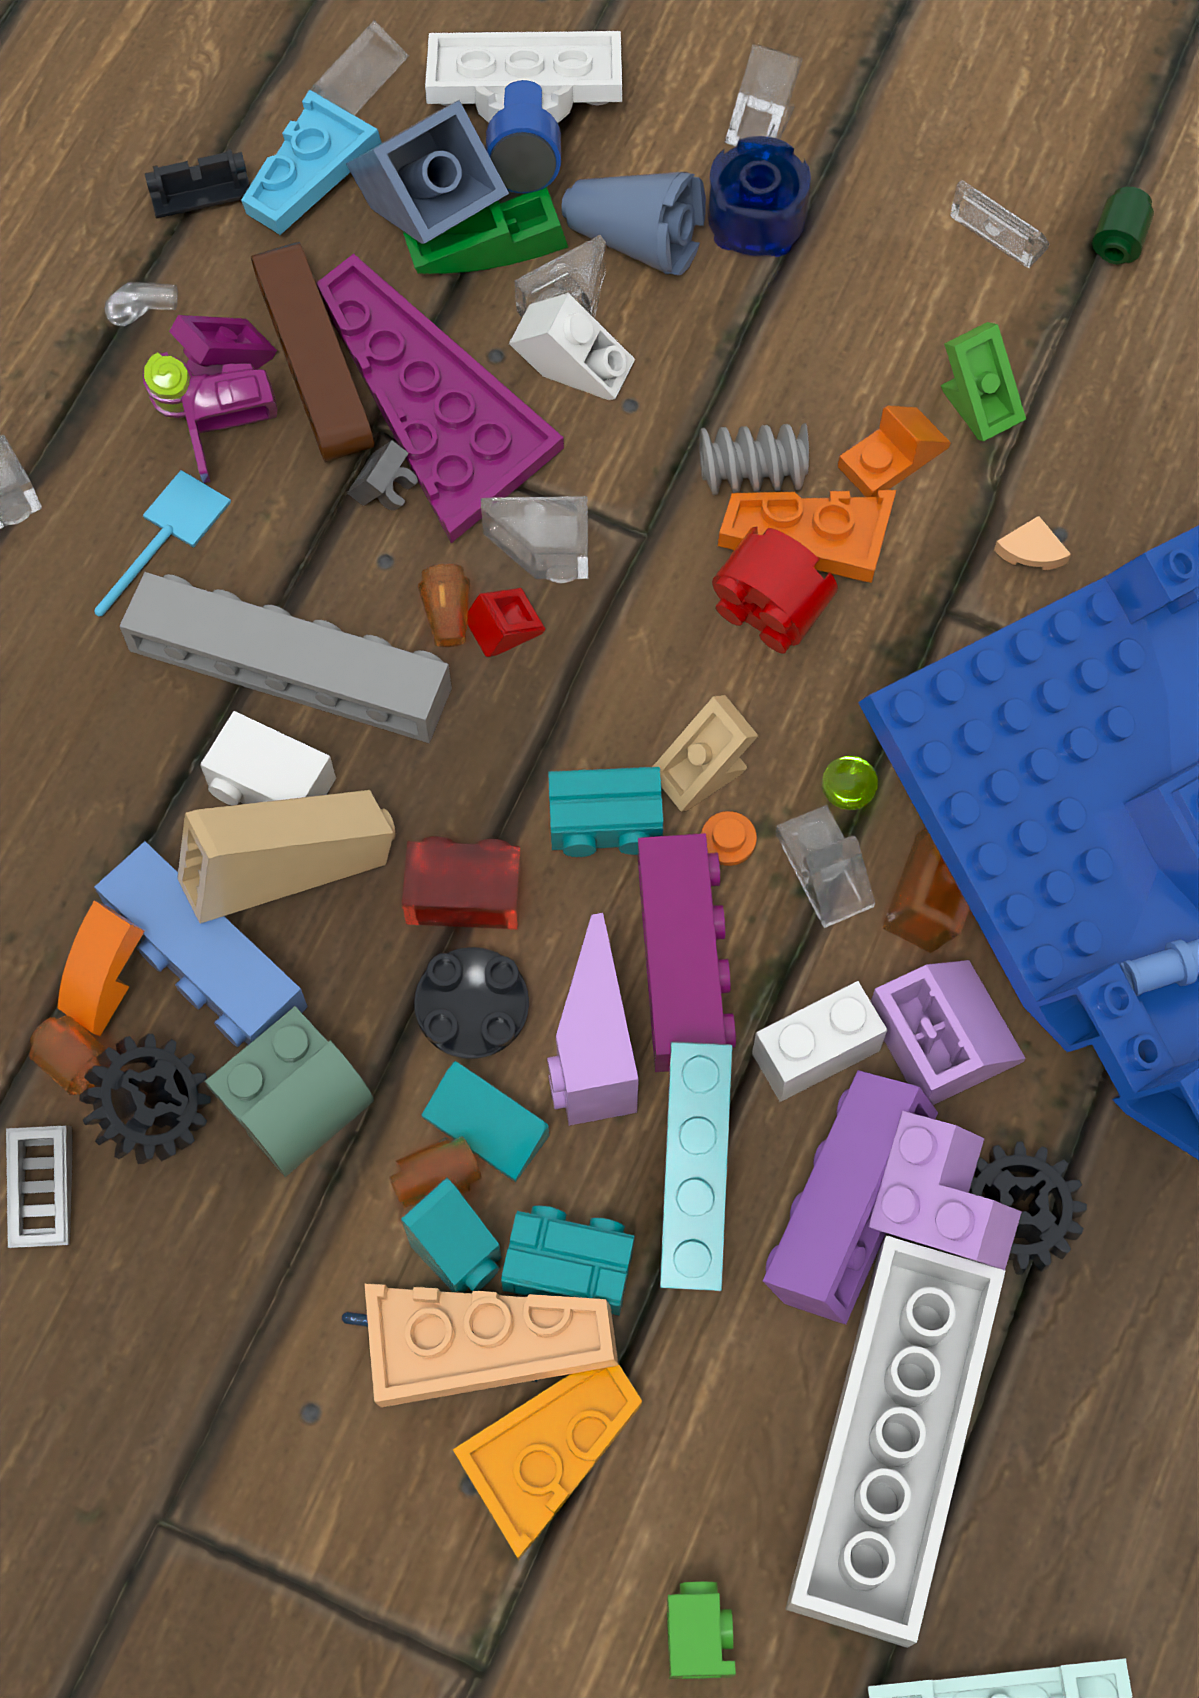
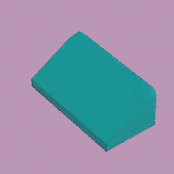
[421,1061,550,1182]

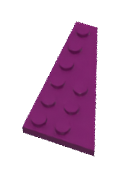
[316,253,564,543]

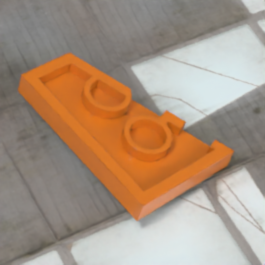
[718,490,896,583]

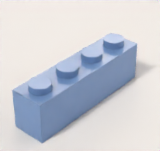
[94,841,308,1047]

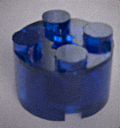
[708,136,811,257]

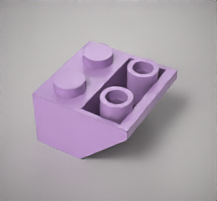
[871,960,1026,1105]

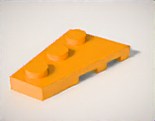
[453,1364,642,1560]

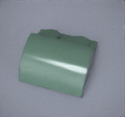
[205,1006,374,1177]

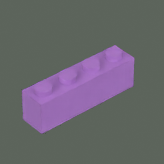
[763,1070,938,1325]

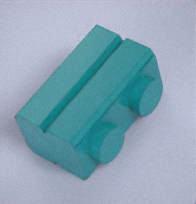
[548,767,663,857]
[501,1206,635,1316]

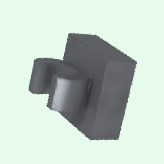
[347,440,418,511]

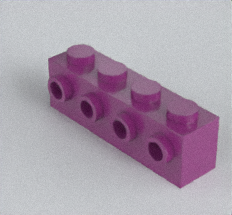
[637,833,736,1072]

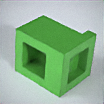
[667,1582,736,1679]

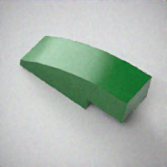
[403,187,568,274]

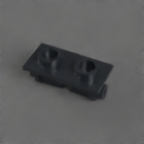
[144,149,250,219]

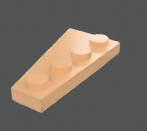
[364,1284,618,1407]

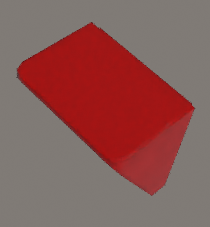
[465,588,546,657]

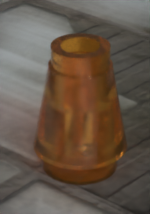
[417,564,470,647]

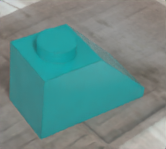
[401,1178,502,1293]

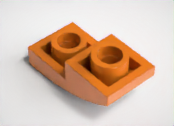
[57,900,145,1036]

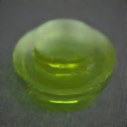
[822,755,878,810]

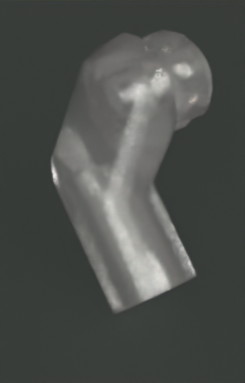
[104,282,178,326]

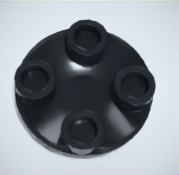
[415,947,529,1059]

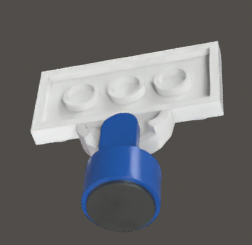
[425,31,622,193]

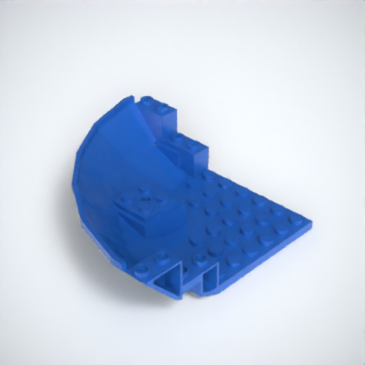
[858,525,1199,1160]

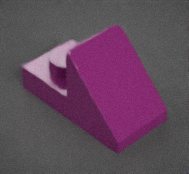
[169,315,277,375]

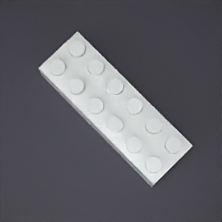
[786,1236,1005,1648]

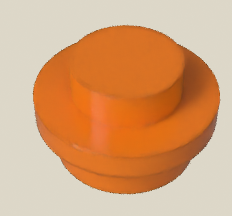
[701,811,757,866]

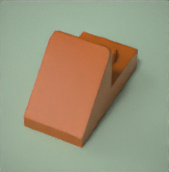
[838,405,951,497]

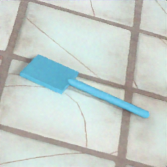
[94,470,231,616]

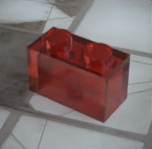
[402,836,522,930]

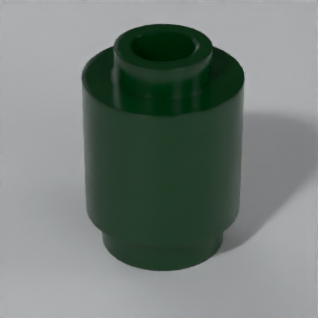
[1092,186,1154,265]

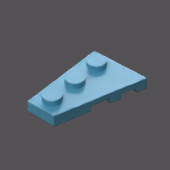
[241,89,382,235]

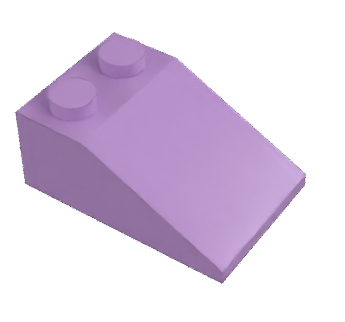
[547,913,638,1126]

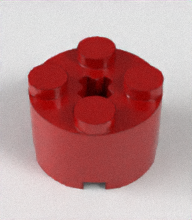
[712,526,838,654]

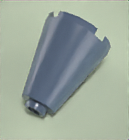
[561,172,706,275]

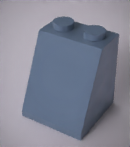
[346,100,509,244]

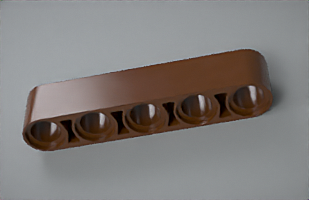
[251,242,375,462]

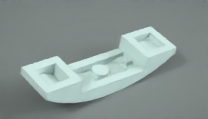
[868,1658,1132,1698]

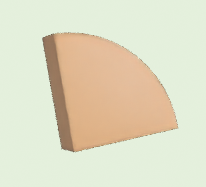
[994,516,1071,570]

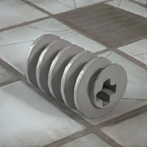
[699,423,809,495]

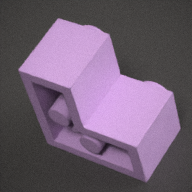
[868,1111,1021,1270]

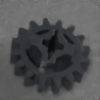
[79,1034,211,1164]
[969,1141,1087,1275]

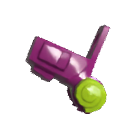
[143,352,278,483]

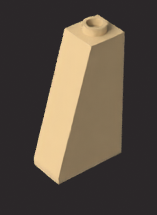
[177,790,395,923]

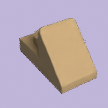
[652,695,758,812]

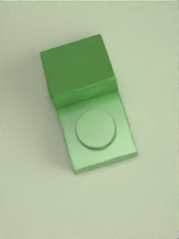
[941,322,1026,441]

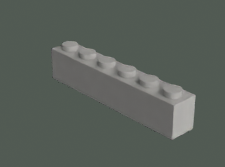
[119,572,452,743]

